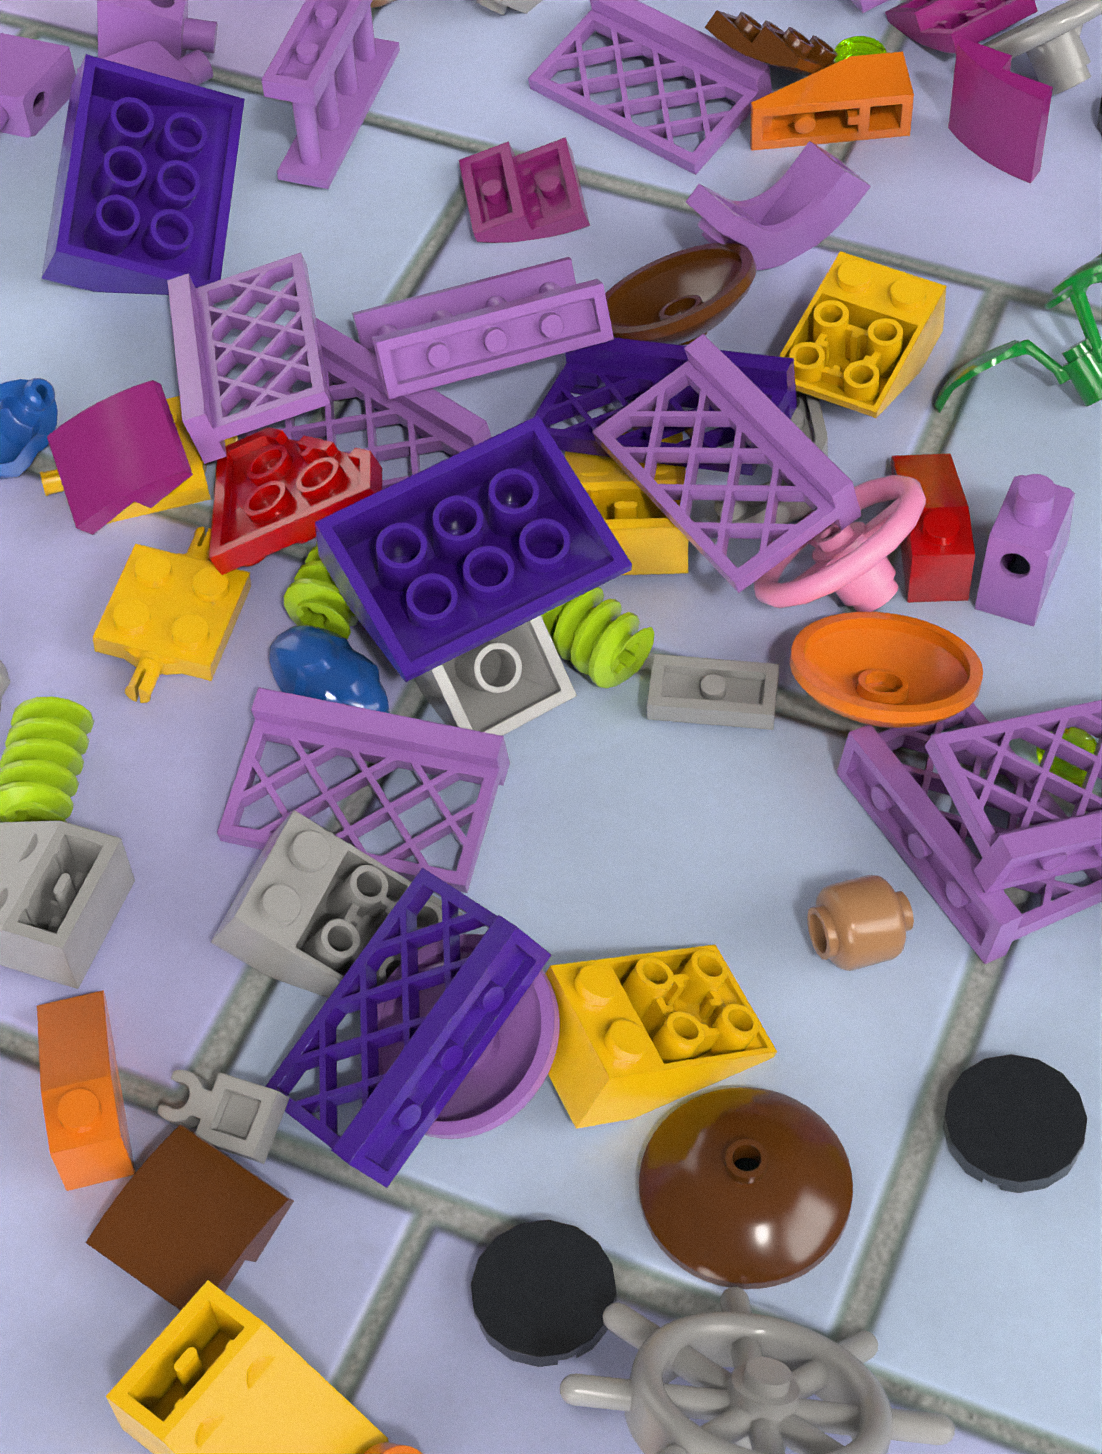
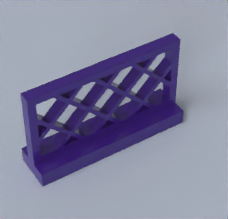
[534,338,797,476]
[265,867,551,1188]

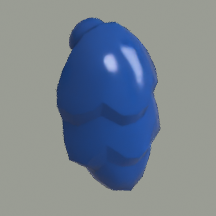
[0,378,58,479]
[269,625,390,713]

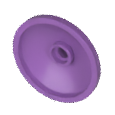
[377,934,560,1139]

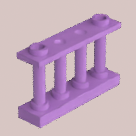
[261,0,400,189]
[352,257,614,399]

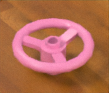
[753,475,926,612]

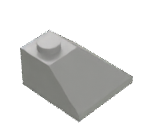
[415,615,577,736]

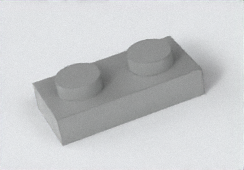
[647,654,779,730]

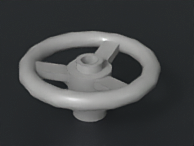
[983,0,1102,96]

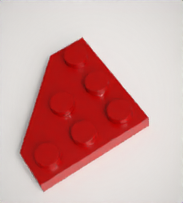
[209,427,383,575]

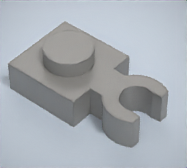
[157,1070,289,1164]

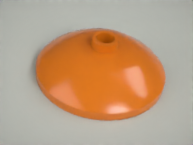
[790,612,983,728]

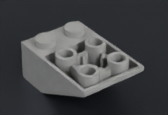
[211,810,463,998]
[0,821,135,989]

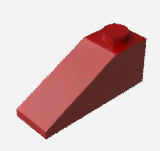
[891,453,975,603]

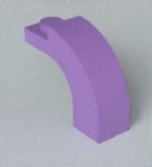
[686,141,871,270]

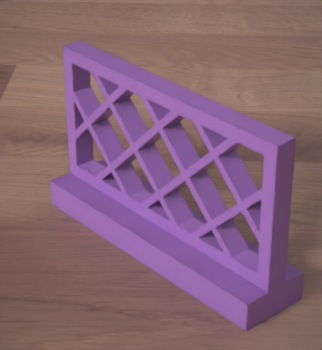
[528,0,772,175]
[167,252,331,464]
[237,318,491,490]
[592,334,862,593]
[217,687,510,893]
[925,700,1102,893]
[837,703,1102,964]

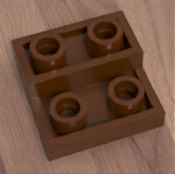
[704,10,838,76]
[85,1125,294,1311]

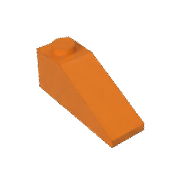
[750,51,914,151]
[37,990,136,1191]

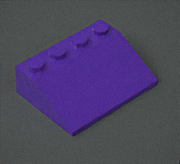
[41,54,245,295]
[315,415,632,682]

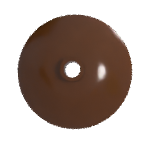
[605,243,757,345]
[639,1087,853,1289]

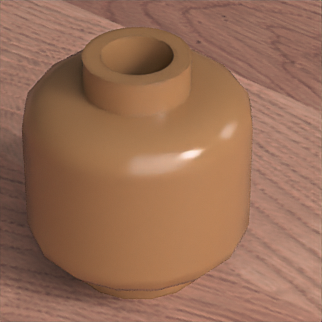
[807,875,914,971]

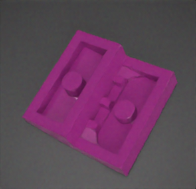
[885,0,1038,54]
[948,38,1053,183]
[459,137,590,243]
[47,380,193,535]

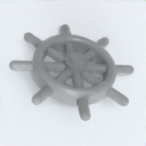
[560,1287,955,1454]

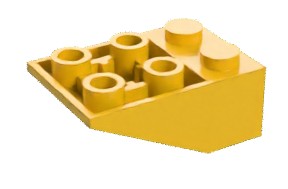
[779,251,947,418]
[565,432,688,575]
[545,944,777,1129]
[106,1280,389,1454]

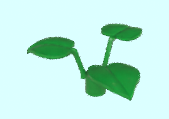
[935,253,1102,413]

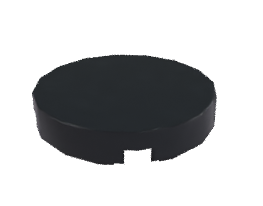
[943,1054,1087,1193]
[471,1220,617,1367]

